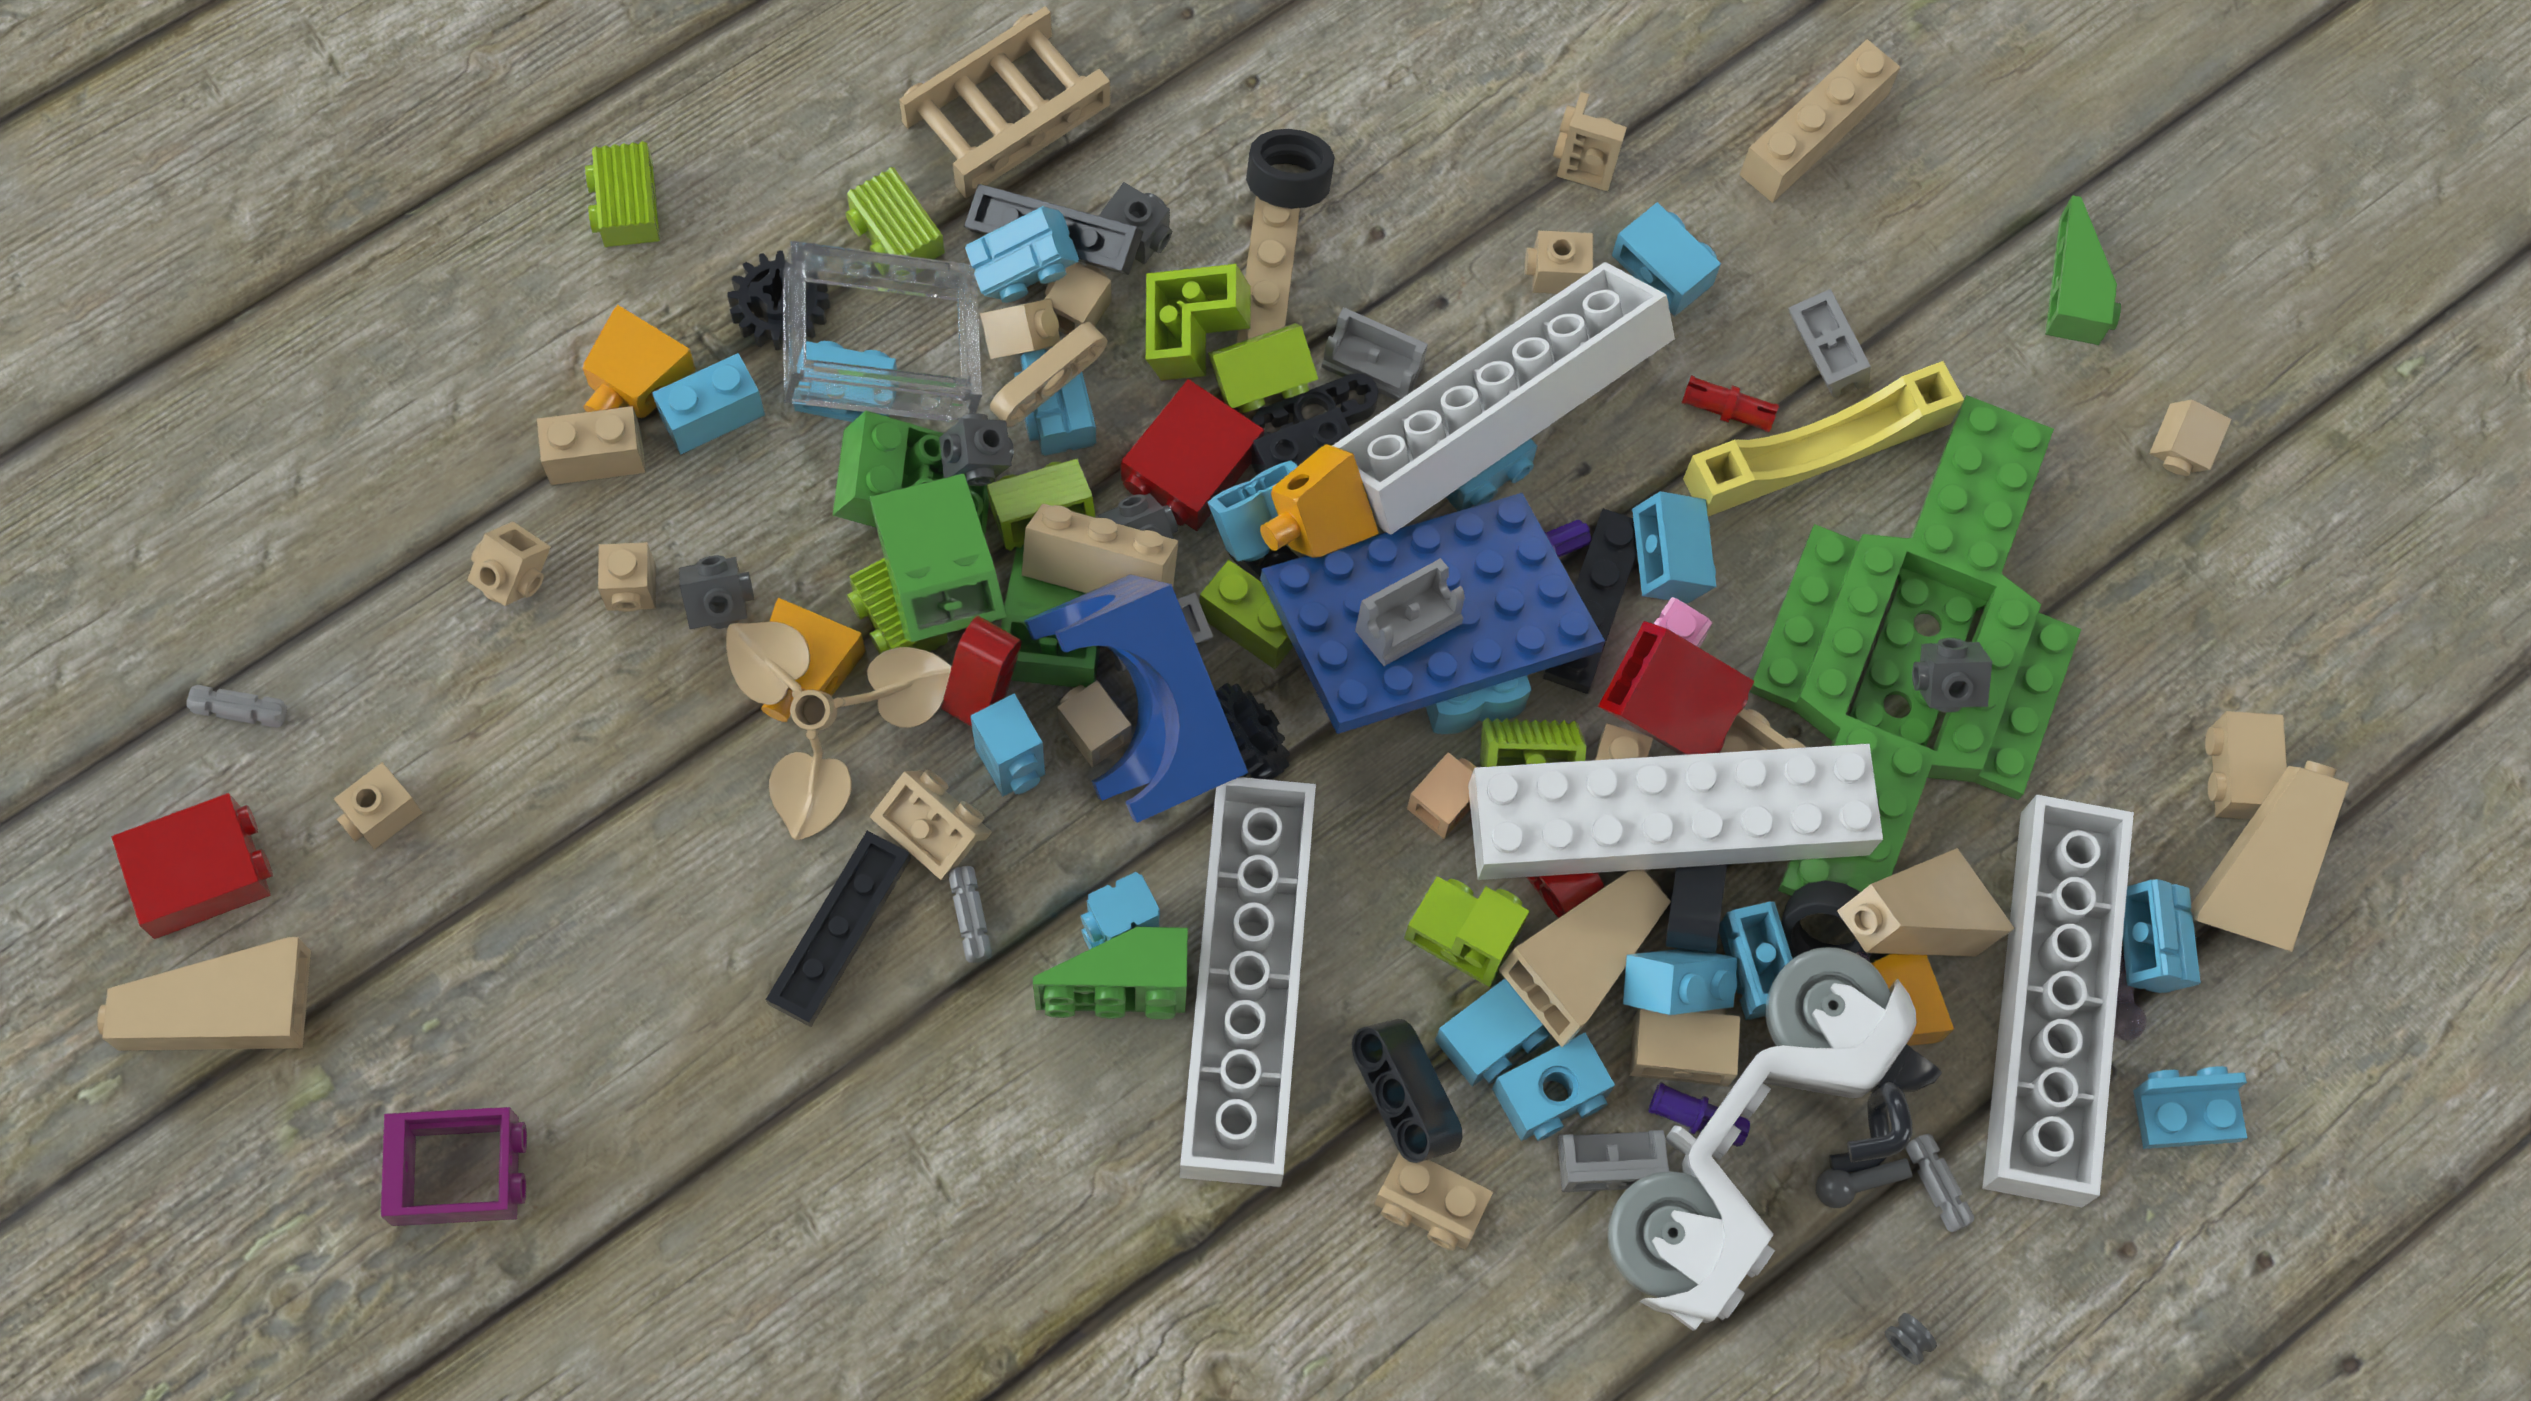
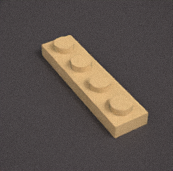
[1237,196,1300,343]

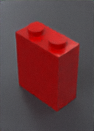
[1121,379,1264,531]
[1598,621,1755,755]
[111,793,273,939]

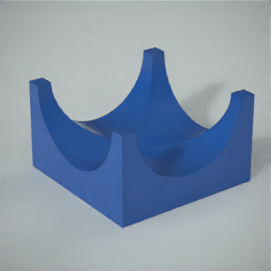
[1024,574,1248,823]

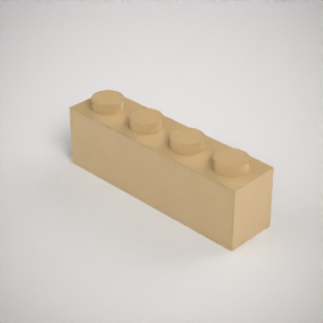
[1739,39,1900,203]

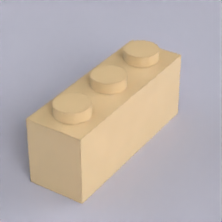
[1022,503,1179,593]

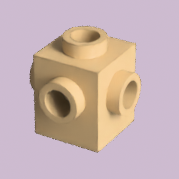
[467,522,551,606]

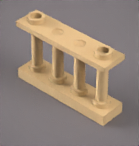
[899,6,1110,198]

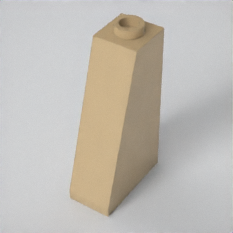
[2190,760,2349,952]
[1837,848,2015,957]
[1498,870,1671,1047]
[97,937,311,1051]

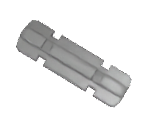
[187,685,287,728]
[948,866,992,963]
[1906,1134,1974,1232]

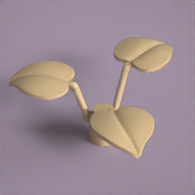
[726,622,952,840]

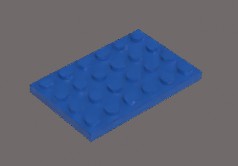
[1260,493,1605,734]

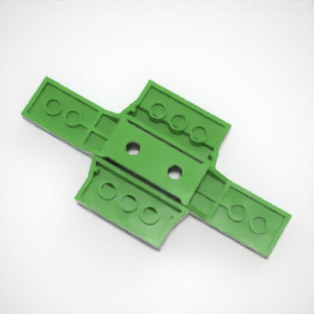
[1749,395,2081,896]

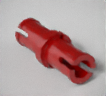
[1681,375,1779,433]

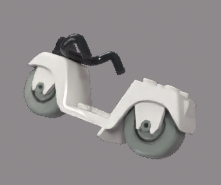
[1608,947,1942,1331]

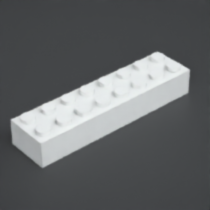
[1332,262,1675,535]
[1468,744,1883,880]
[1180,777,1316,1187]
[1982,795,2134,1208]

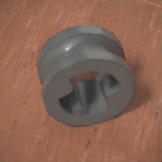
[1884,1313,1937,1365]

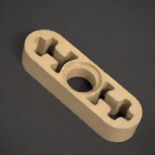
[990,322,1108,427]

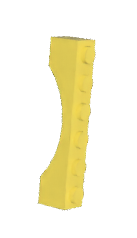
[1683,361,1964,517]

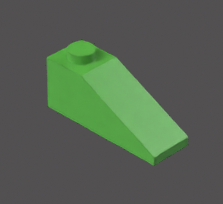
[2045,195,2121,345]

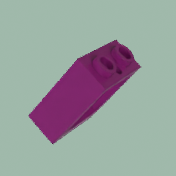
[381,1107,527,1226]

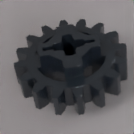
[727,251,831,350]
[1215,683,1290,780]

